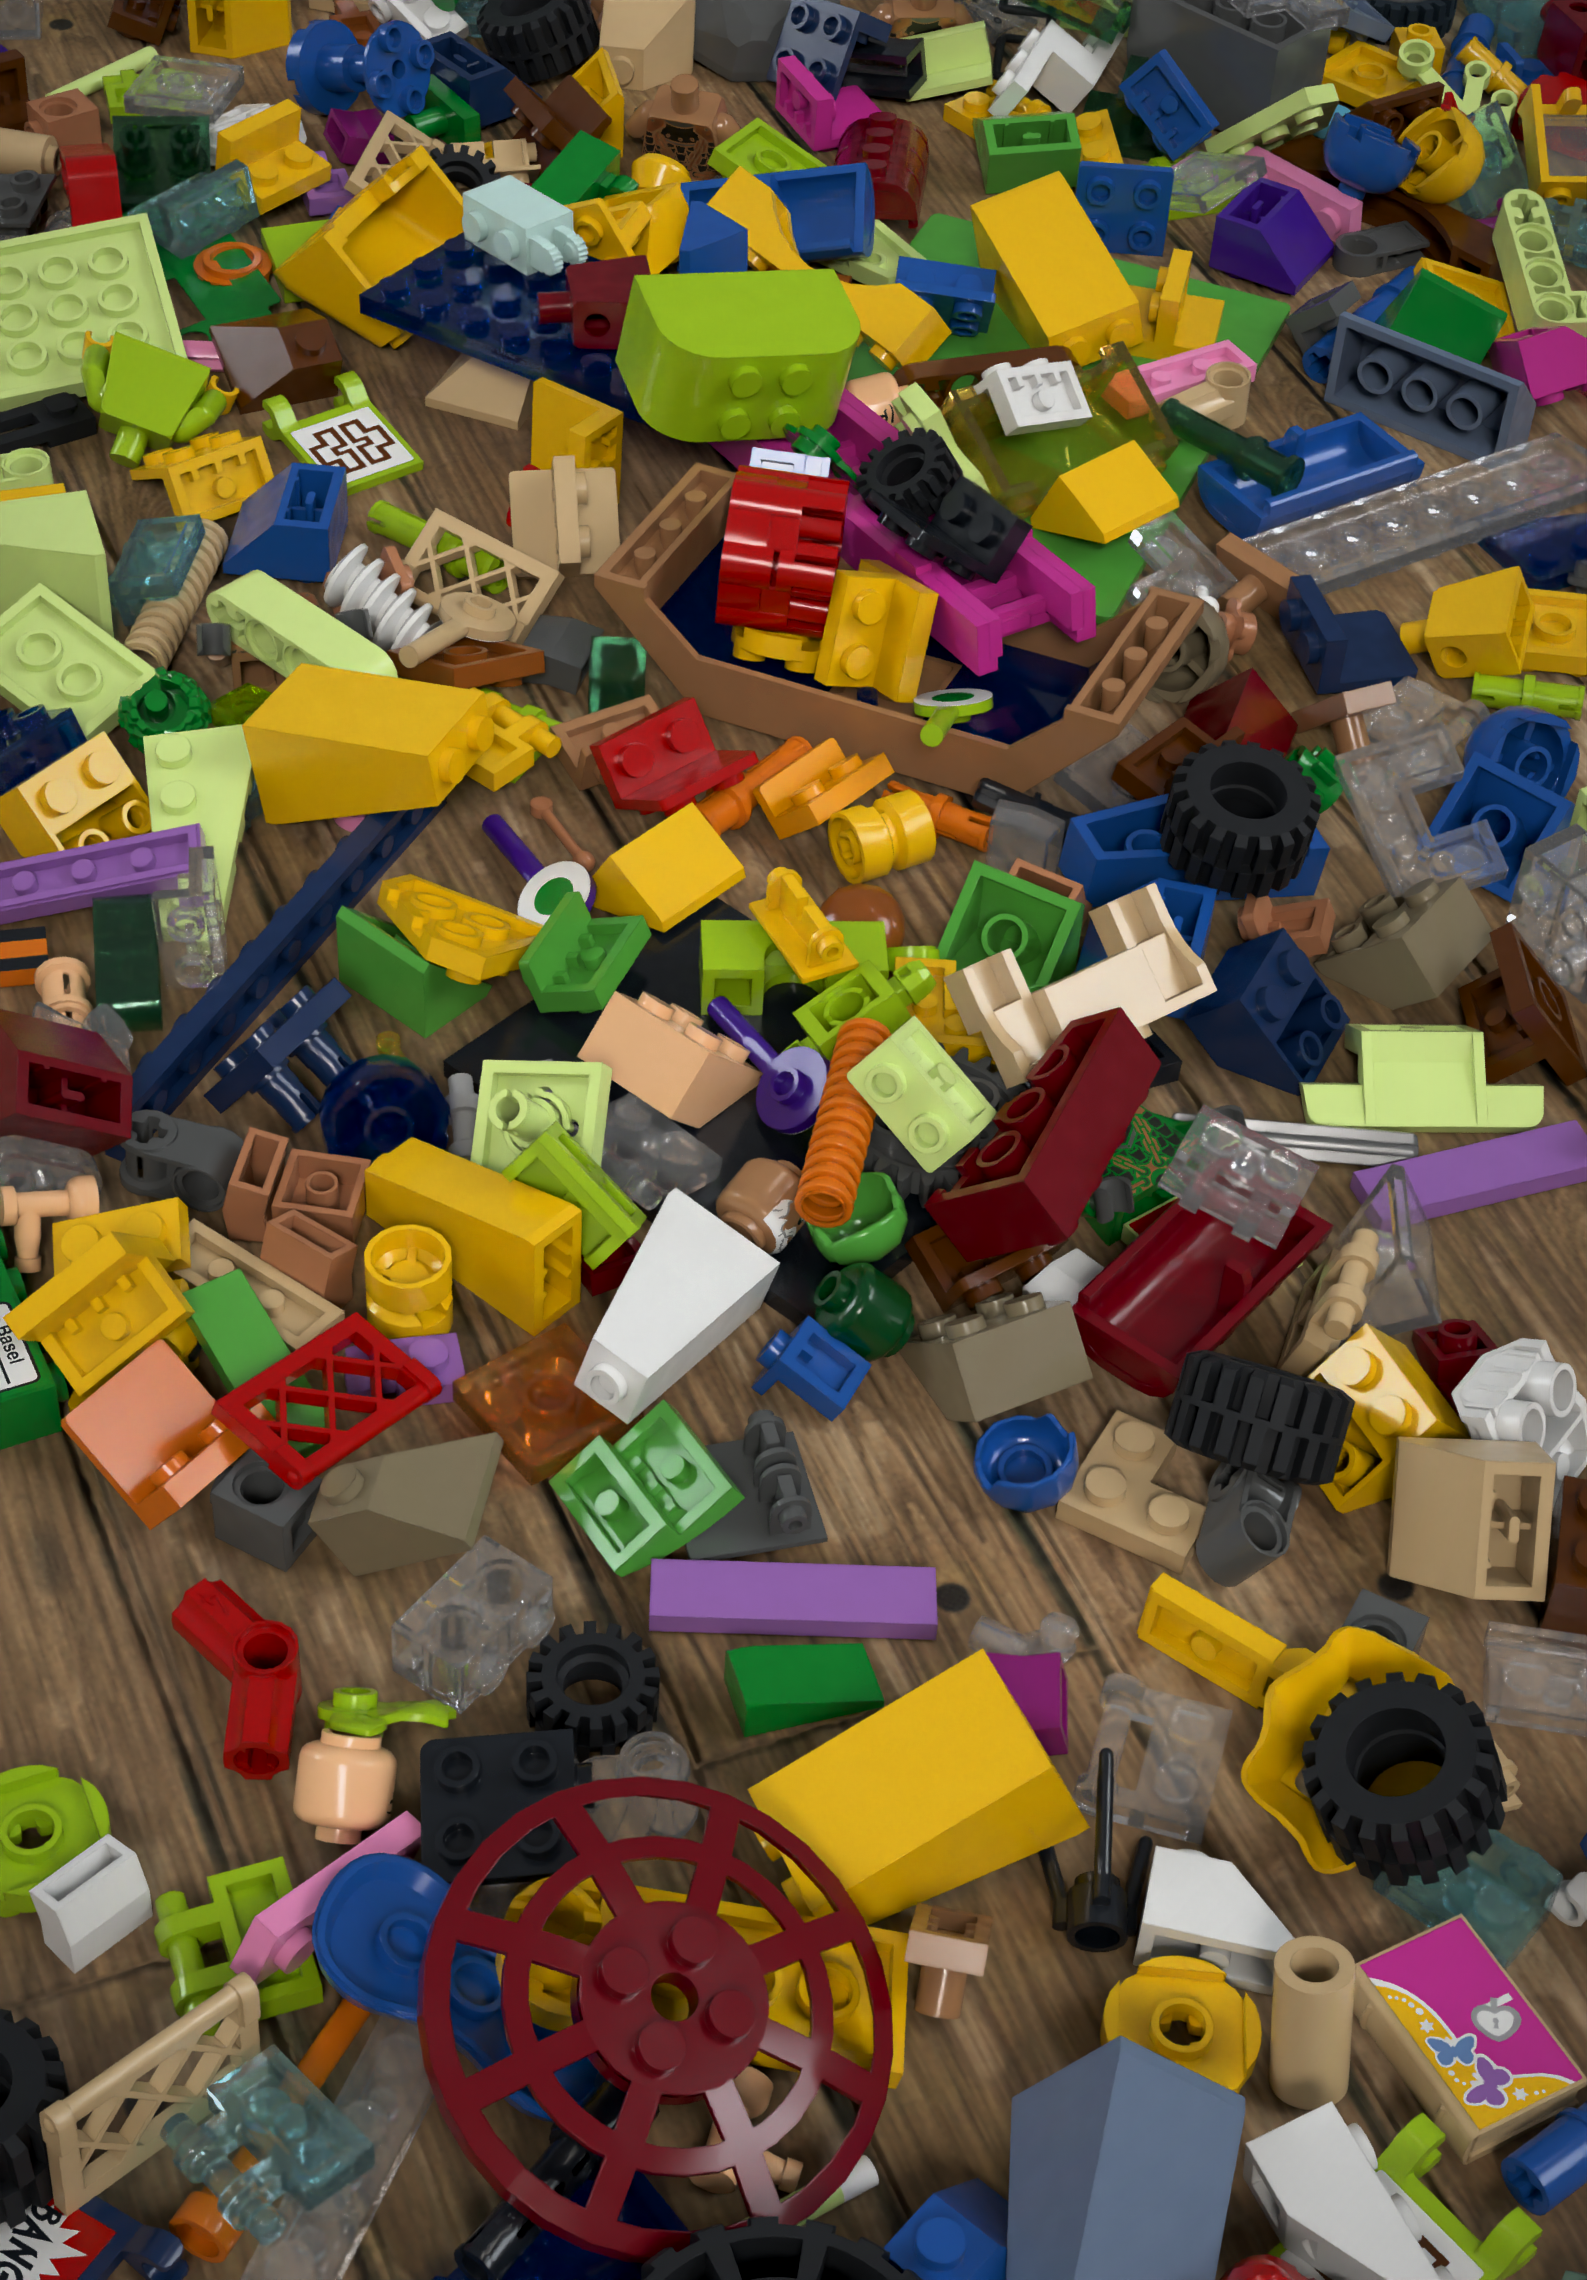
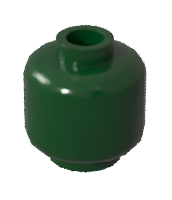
[814,1263,915,1362]

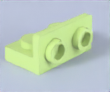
[847,1015,998,1173]

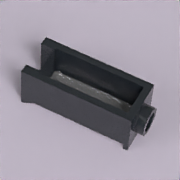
[841,37,927,100]

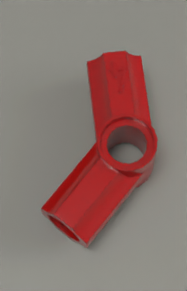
[172,1578,302,1780]

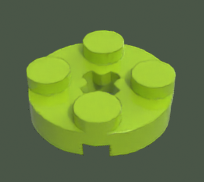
[0,1765,112,1918]

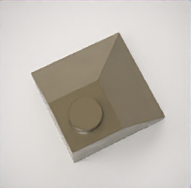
[308,1432,504,1577]

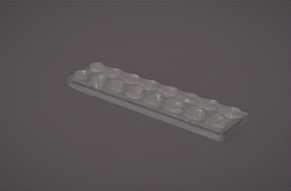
[1242,432,1587,595]

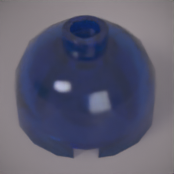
[319,1054,451,1163]

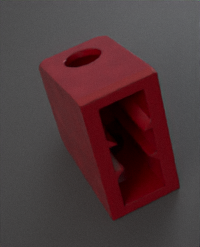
[1537,0,1587,80]
[537,255,651,349]

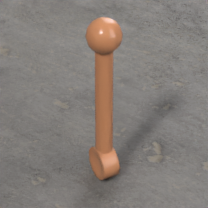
[530,796,596,872]

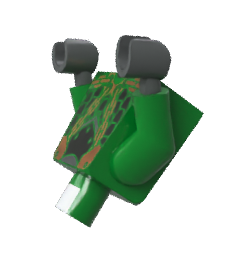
[1080,1105,1249,1247]

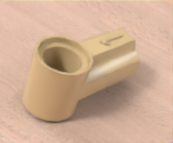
[1153,362,1251,444]

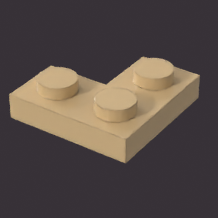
[1055,1410,1206,1575]

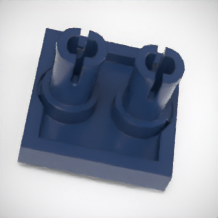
[203,977,363,1134]

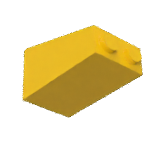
[970,171,1144,367]
[242,663,494,825]
[747,1648,1090,1926]

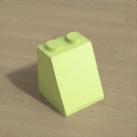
[0,490,114,638]

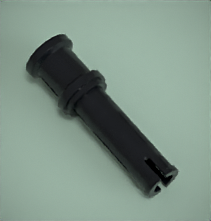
[454,2072,660,2280]

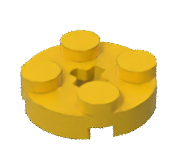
[731,626,822,674]
[1100,1955,1262,2094]

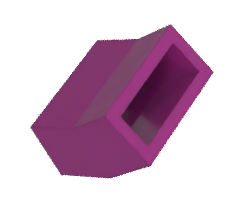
[323,108,394,165]
[986,1652,1068,1756]

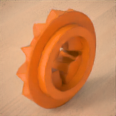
[193,242,273,286]

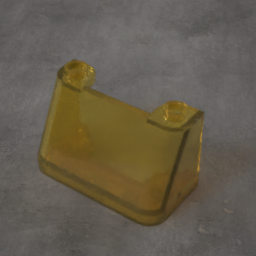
[940,341,1179,519]

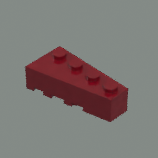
[924,1007,1162,1262]

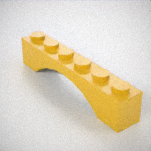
[707,166,952,372]

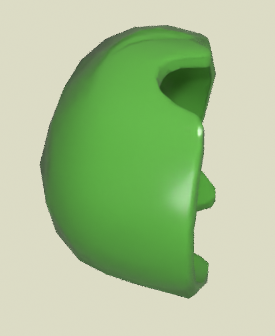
[806,1172,908,1266]

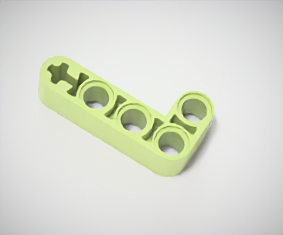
[1492,189,1587,338]
[206,569,398,678]

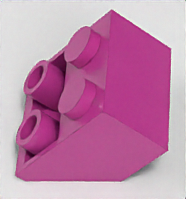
[1488,326,1587,407]

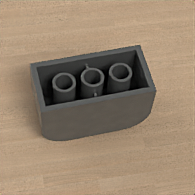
[1126,0,1333,132]

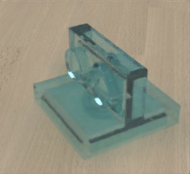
[1458,100,1529,219]

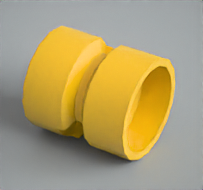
[827,789,936,884]
[364,1224,453,1339]

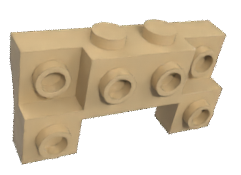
[943,882,1217,1089]

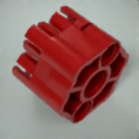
[715,464,850,639]

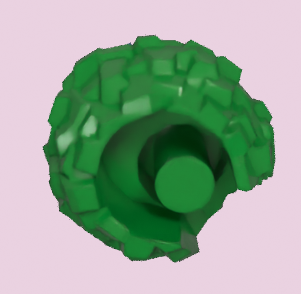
[118,666,212,754]

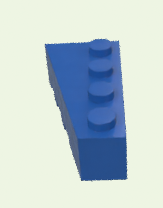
[1058,793,1330,907]

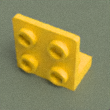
[531,377,624,504]
[129,429,274,530]

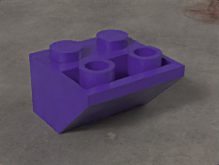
[1209,175,1335,296]

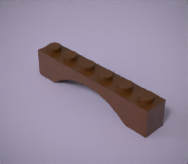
[1271,135,1507,291]

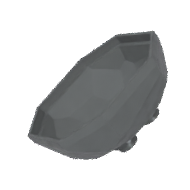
[694,0,840,82]

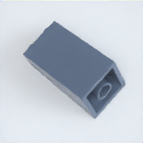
[1006,2035,1245,2280]

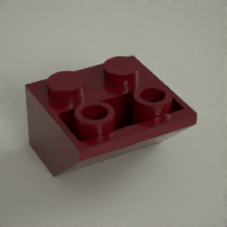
[0,1009,133,1158]

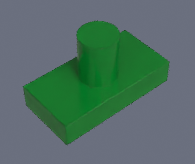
[404,74,481,144]

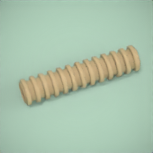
[123,518,229,670]

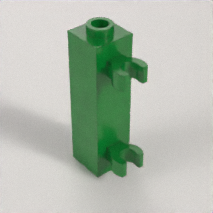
[485,130,639,293]

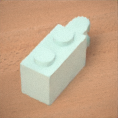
[462,175,589,276]

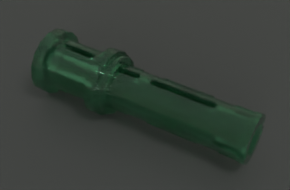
[1156,398,1305,496]

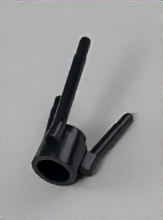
[1038,1748,1153,1952]

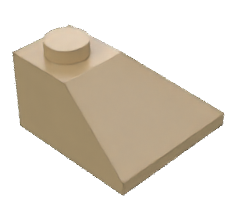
[599,0,696,91]
[425,315,559,430]

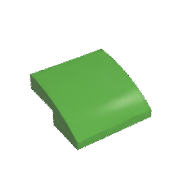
[548,1399,745,1577]

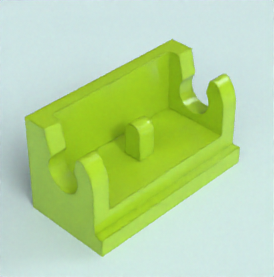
[501,1121,647,1270]

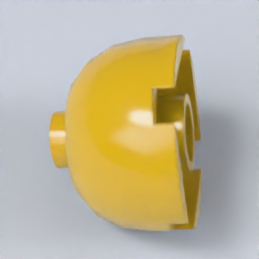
[1397,107,1485,204]

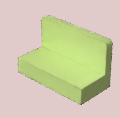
[900,20,993,102]

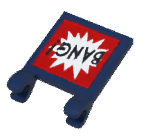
[0,2196,189,2280]

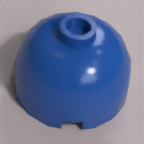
[1323,112,1421,200]
[1462,705,1580,798]

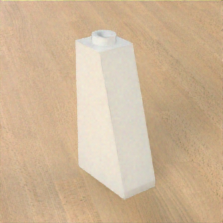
[574,1187,780,1424]

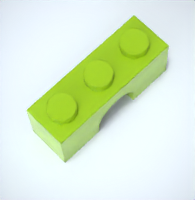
[699,920,889,1016]

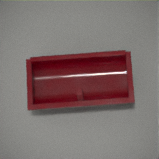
[834,112,930,229]
[1072,1158,1333,1398]

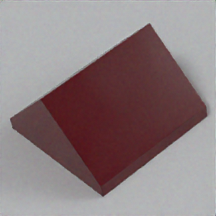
[1184,667,1298,758]

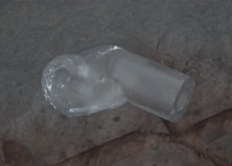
[968,1612,1080,1664]

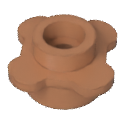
[1218,598,1257,662]

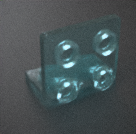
[126,159,260,260]

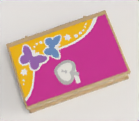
[1353,1913,1587,2165]

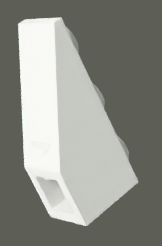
[1243,2101,1455,2280]

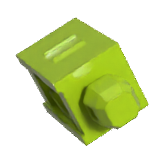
[781,959,937,1061]

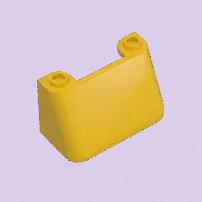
[273,145,485,349]

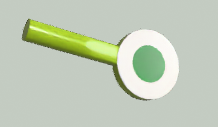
[913,688,993,747]

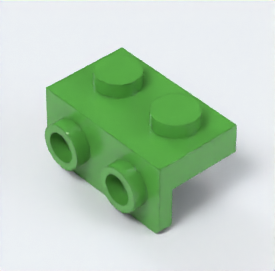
[519,891,652,1013]

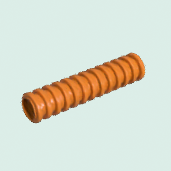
[794,1018,892,1228]

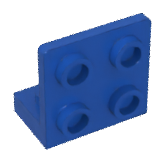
[1118,48,1220,161]
[1075,161,1174,257]
[895,256,997,337]

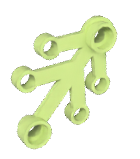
[1397,39,1518,171]

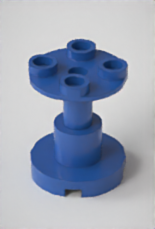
[286,20,435,117]

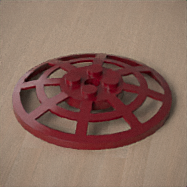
[417,1776,893,2264]

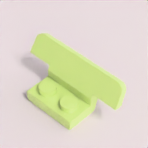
[1299,1024,1544,1133]

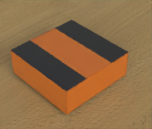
[0,926,49,988]

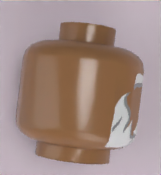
[716,1158,806,1255]

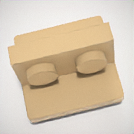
[508,455,620,579]

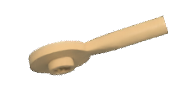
[399,592,516,668]

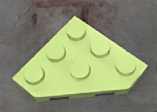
[1204,83,1339,162]

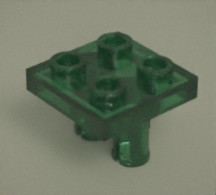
[112,116,212,213]

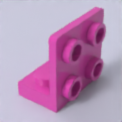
[775,55,882,152]

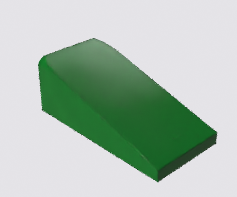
[724,1643,885,1737]

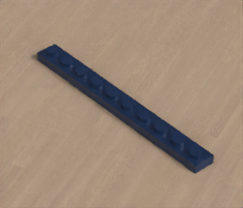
[105,796,447,1162]

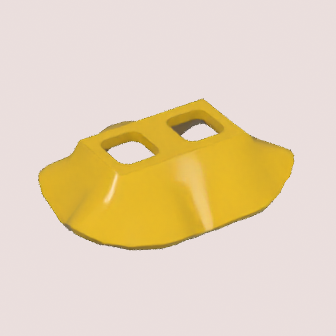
[1241,1626,1455,1874]

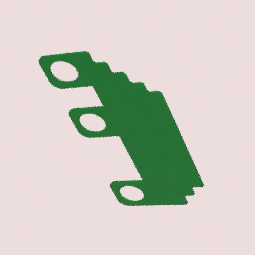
[122,208,281,341]

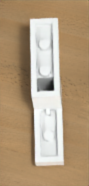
[988,15,1129,116]

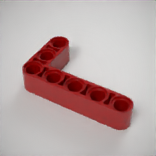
[59,143,123,227]

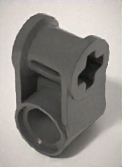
[119,1109,244,1212]
[1196,1462,1302,1587]

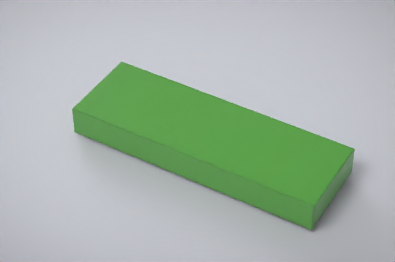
[182,1268,325,1458]

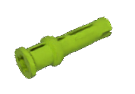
[367,500,508,594]

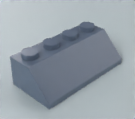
[1324,311,1537,473]

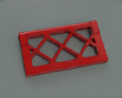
[211,1312,442,1490]

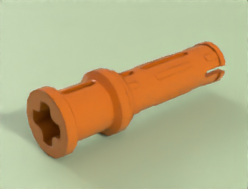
[695,736,812,836]

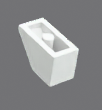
[1133,1846,1295,1996]

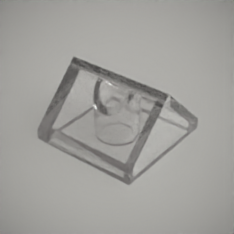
[1332,1163,1442,1343]

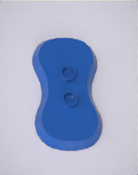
[312,1853,599,2122]

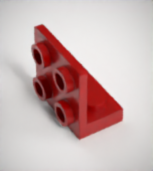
[589,697,759,817]

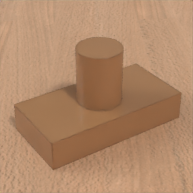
[1216,532,1299,621]
[1291,681,1397,763]
[904,1902,993,2019]

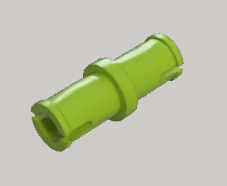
[1470,672,1585,721]

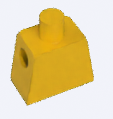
[1400,566,1535,678]

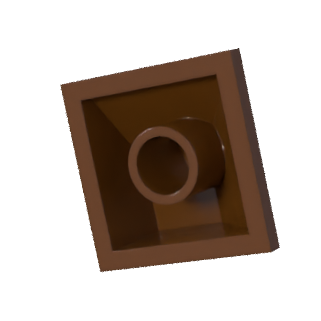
[209,308,343,415]

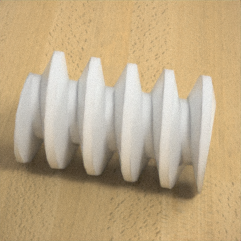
[323,543,443,651]

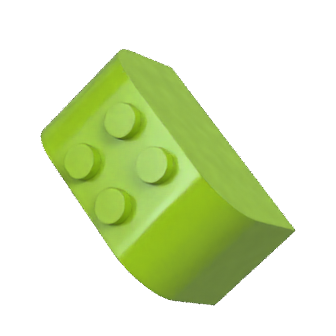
[615,269,861,442]

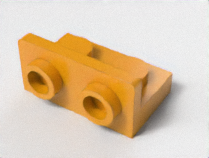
[753,738,895,840]

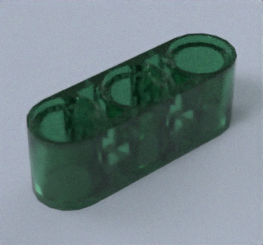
[92,893,163,1035]

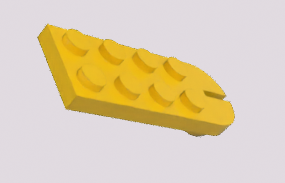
[495,1877,909,2089]

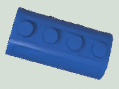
[677,162,875,274]
[1198,412,1425,539]

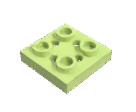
[470,1060,612,1174]

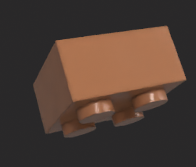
[271,1148,372,1244]

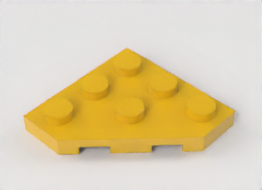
[377,874,544,985]

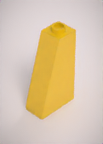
[364,1137,582,1337]

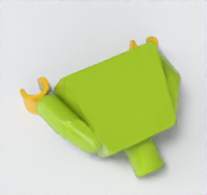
[80,331,239,468]

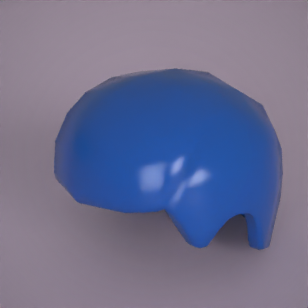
[973,1413,1079,1513]

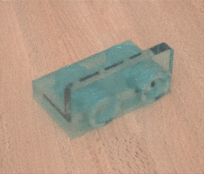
[108,514,206,626]
[1373,1829,1563,1971]

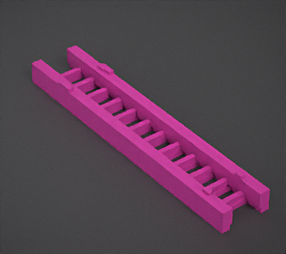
[707,388,1096,677]

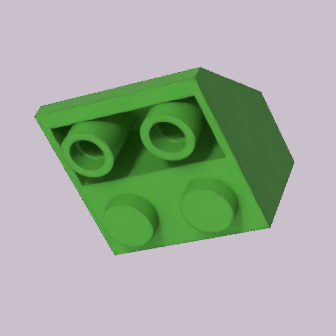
[972,111,1082,194]

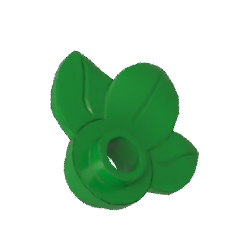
[783,423,859,492]

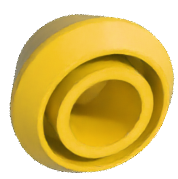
[631,153,692,190]

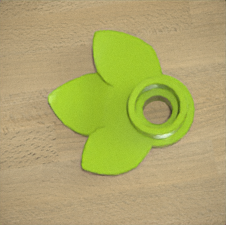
[317,1687,457,1738]

